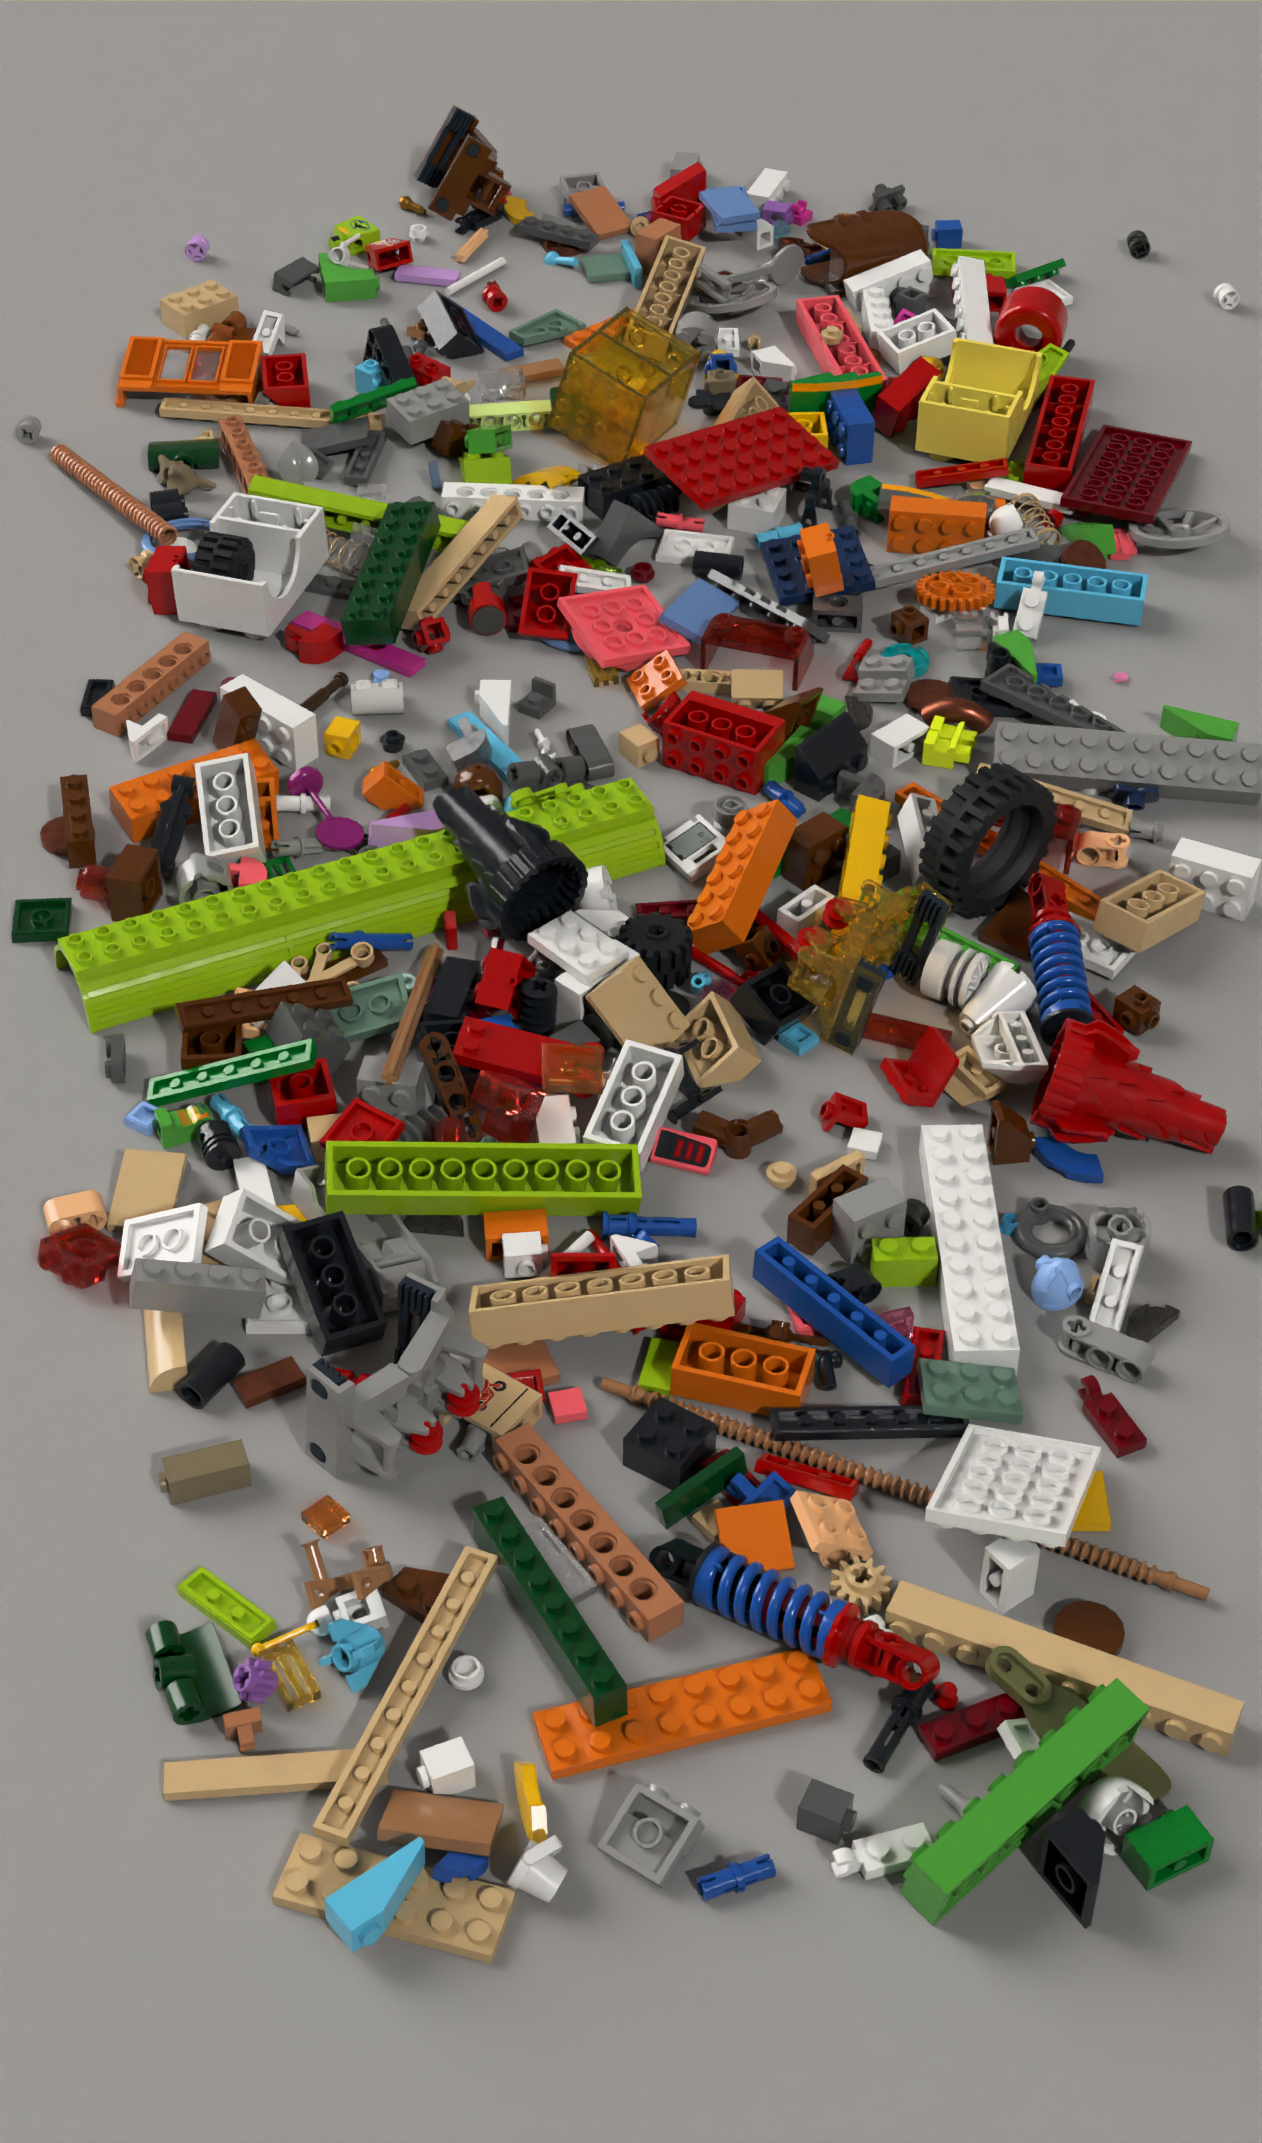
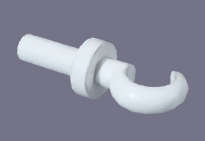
[534,728,556,759]

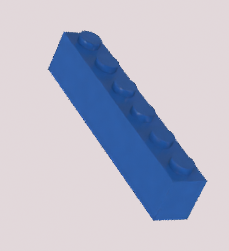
[752,1236,915,1388]

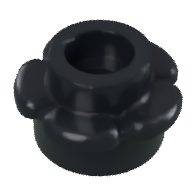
[380,730,406,753]

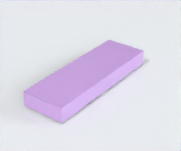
[394,265,461,287]

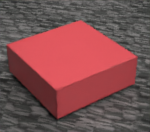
[548,1387,587,1425]

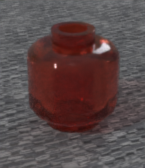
[75,863,111,902]

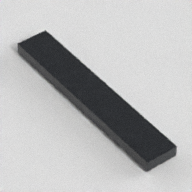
[769,1405,970,1441]

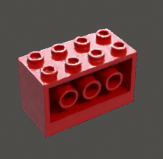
[662,690,786,796]

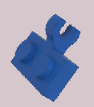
[726,1471,796,1510]

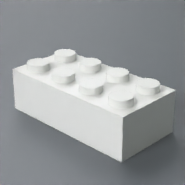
[220,674,319,771]
[194,753,267,863]
[583,1039,684,1173]

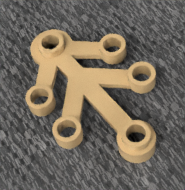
[291,942,375,987]

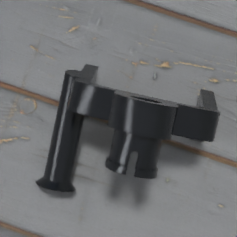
[792,466,833,528]
[664,1038,723,1125]

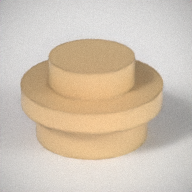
[821,326,843,345]
[766,1161,797,1189]

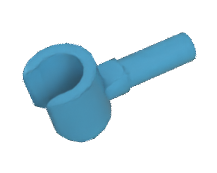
[999,1213,1020,1235]

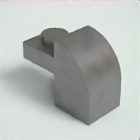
[446,716,492,773]
[836,769,885,813]

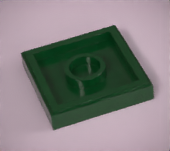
[11,898,73,943]

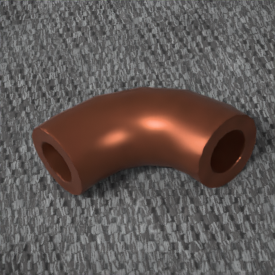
[921,697,994,735]

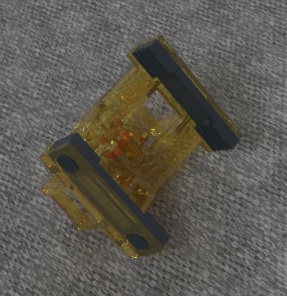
[787,879,953,1055]

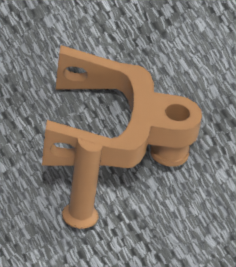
[300,1539,393,1610]

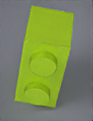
[869,1236,938,1287]

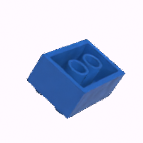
[825,388,875,466]

